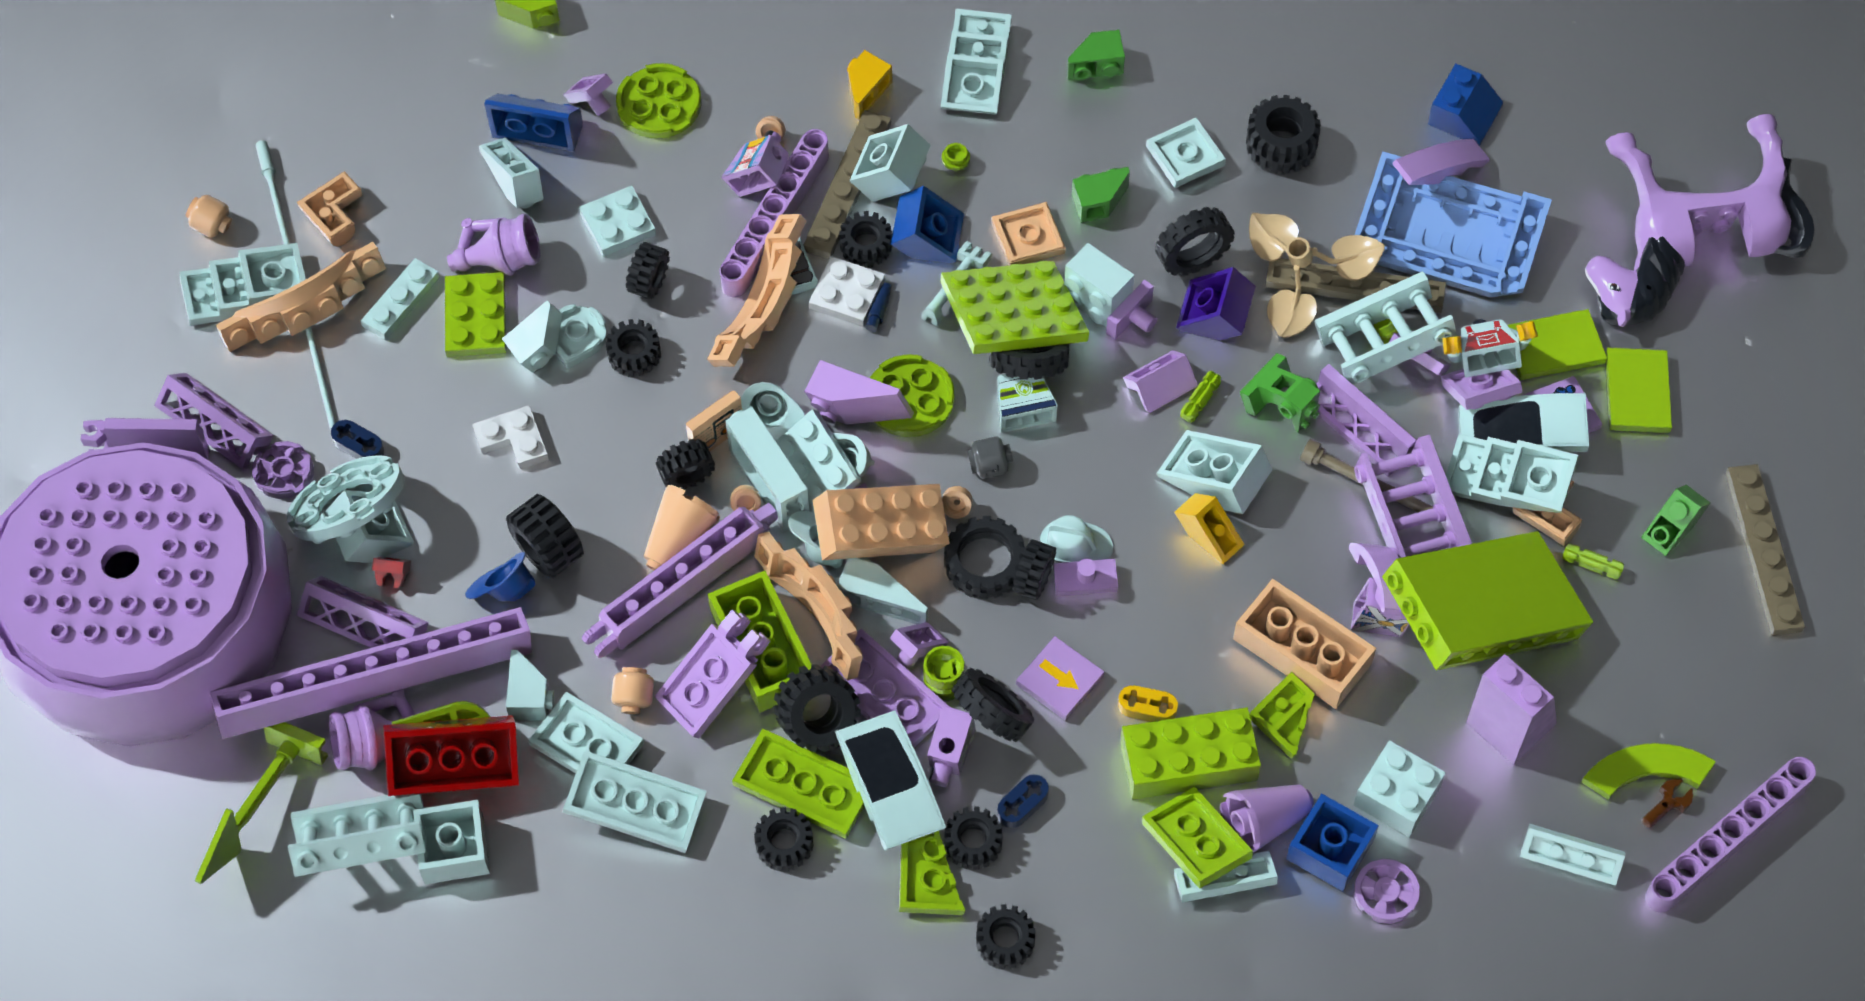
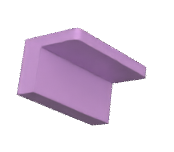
[1123,350,1198,412]

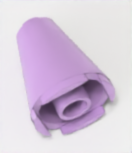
[1220,785,1314,853]

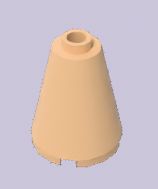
[643,485,720,571]

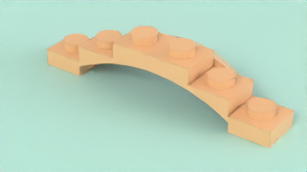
[707,214,807,367]
[216,242,386,352]
[754,531,863,681]

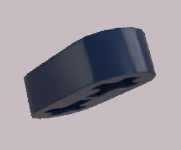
[331,420,384,459]
[997,774,1049,828]

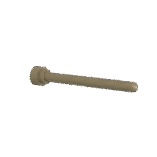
[1300,438,1433,512]

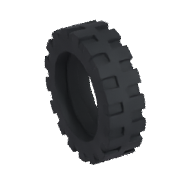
[1155,207,1235,276]
[989,344,1070,380]
[944,516,1026,599]
[952,668,1035,742]

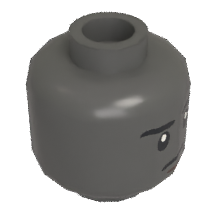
[967,436,1013,479]

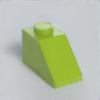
[495,0,560,29]

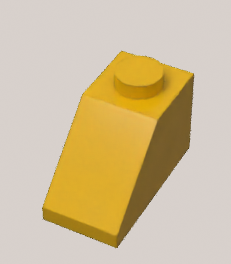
[847,50,893,120]
[1174,493,1245,564]

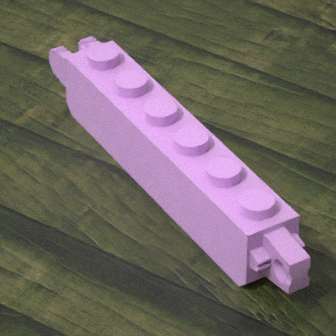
[582,503,778,658]

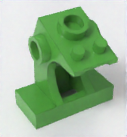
[1240,353,1320,433]

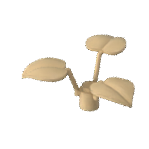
[1249,213,1385,338]

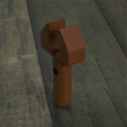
[1642,779,1693,828]

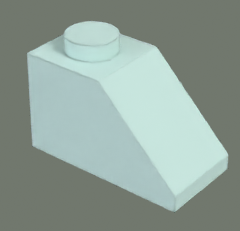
[502,301,562,373]
[506,650,555,721]

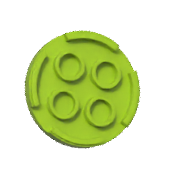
[616,63,702,139]
[870,354,955,437]

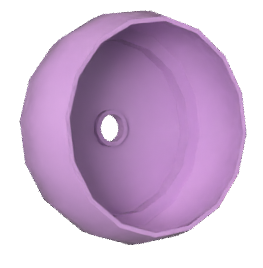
[0,442,292,746]

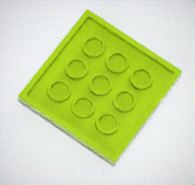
[940,261,1089,354]

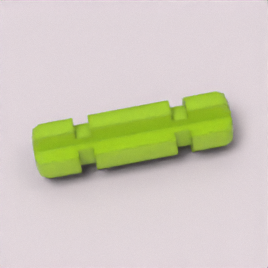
[1180,371,1221,423]
[1562,543,1624,579]

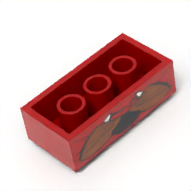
[383,715,519,796]

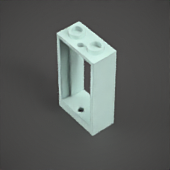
[725,407,809,532]

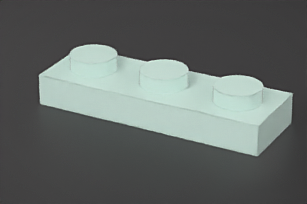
[361,258,440,340]
[1520,824,1625,886]
[1174,851,1278,903]

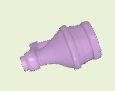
[447,214,541,276]
[329,689,416,771]

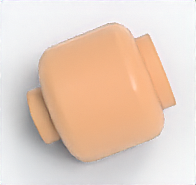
[186,195,232,238]
[611,667,654,715]

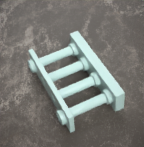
[1314,271,1457,384]
[288,794,426,877]

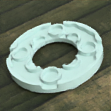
[287,455,405,544]

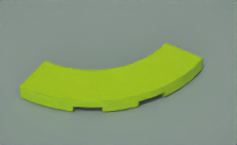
[1581,743,1716,800]

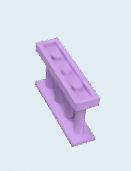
[1354,435,1472,558]

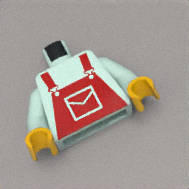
[1442,319,1538,378]

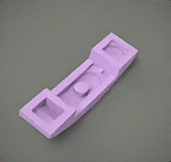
[1349,543,1404,616]

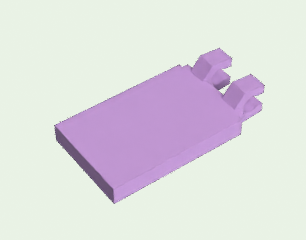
[80,418,210,460]
[654,610,770,738]

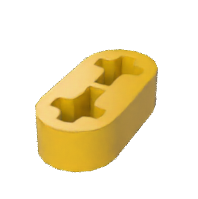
[1118,685,1178,722]

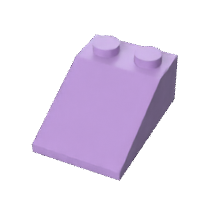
[804,360,914,425]

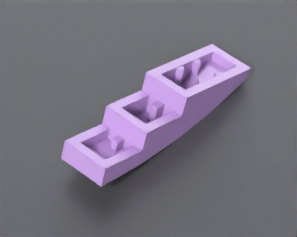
[1392,139,1490,185]

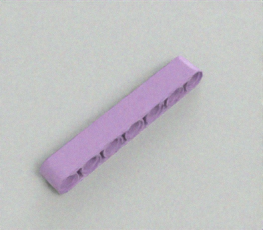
[720,129,829,297]
[1645,757,1816,913]

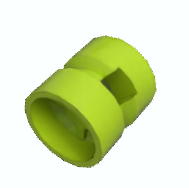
[923,646,964,701]

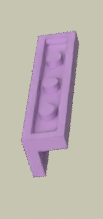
[1316,364,1417,477]
[154,373,274,469]
[297,576,429,648]

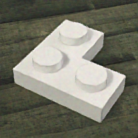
[472,405,549,469]

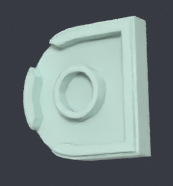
[556,304,607,369]

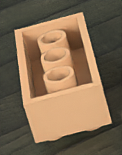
[813,484,950,560]
[1233,578,1376,709]

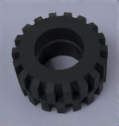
[1246,95,1321,174]
[506,494,584,578]
[773,664,861,752]

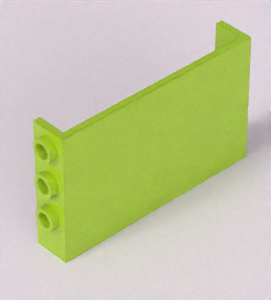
[1382,531,1594,671]

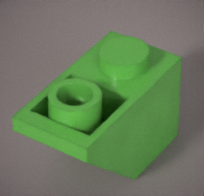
[1067,30,1125,80]
[1072,167,1130,223]
[1641,485,1711,556]

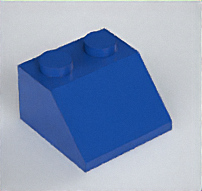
[1428,63,1504,146]
[891,185,964,263]

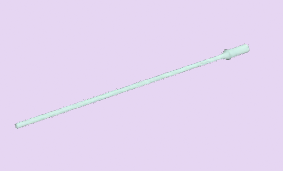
[256,140,335,429]

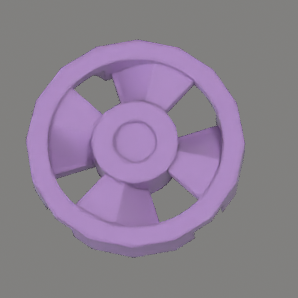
[252,441,314,499]
[1354,859,1420,924]

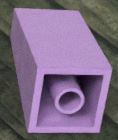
[1466,654,1557,765]

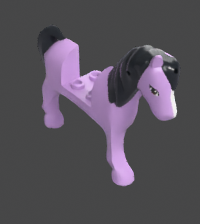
[1585,114,1815,327]

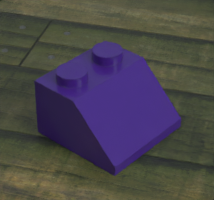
[1176,267,1256,341]

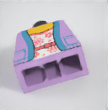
[721,131,789,197]

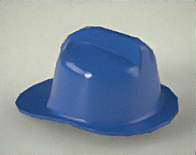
[465,552,536,602]

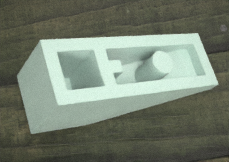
[479,138,544,208]
[837,557,928,624]

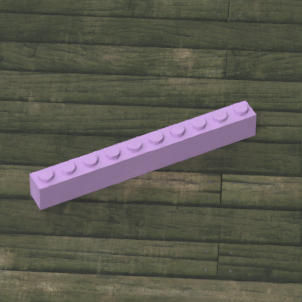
[209,607,532,739]

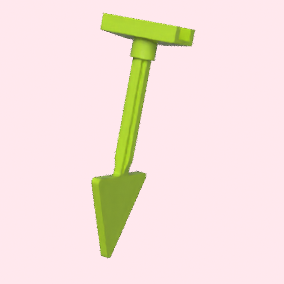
[195,722,328,884]

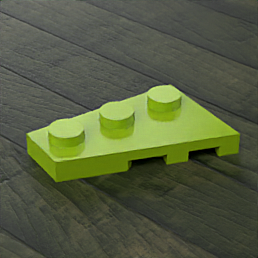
[899,831,965,916]

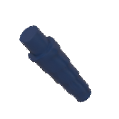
[866,282,892,332]

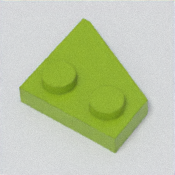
[1249,672,1315,759]

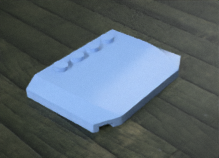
[1355,152,1552,298]

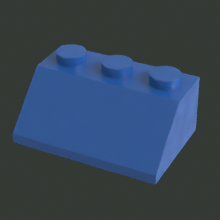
[484,93,583,152]

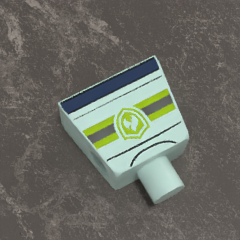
[997,374,1057,433]

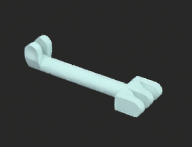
[921,241,993,326]

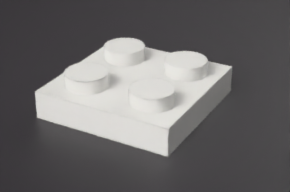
[808,256,885,327]

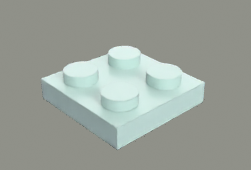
[1146,118,1226,188]
[579,185,656,257]

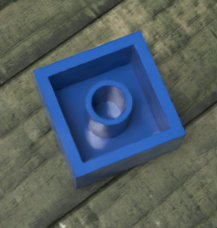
[1286,793,1379,891]

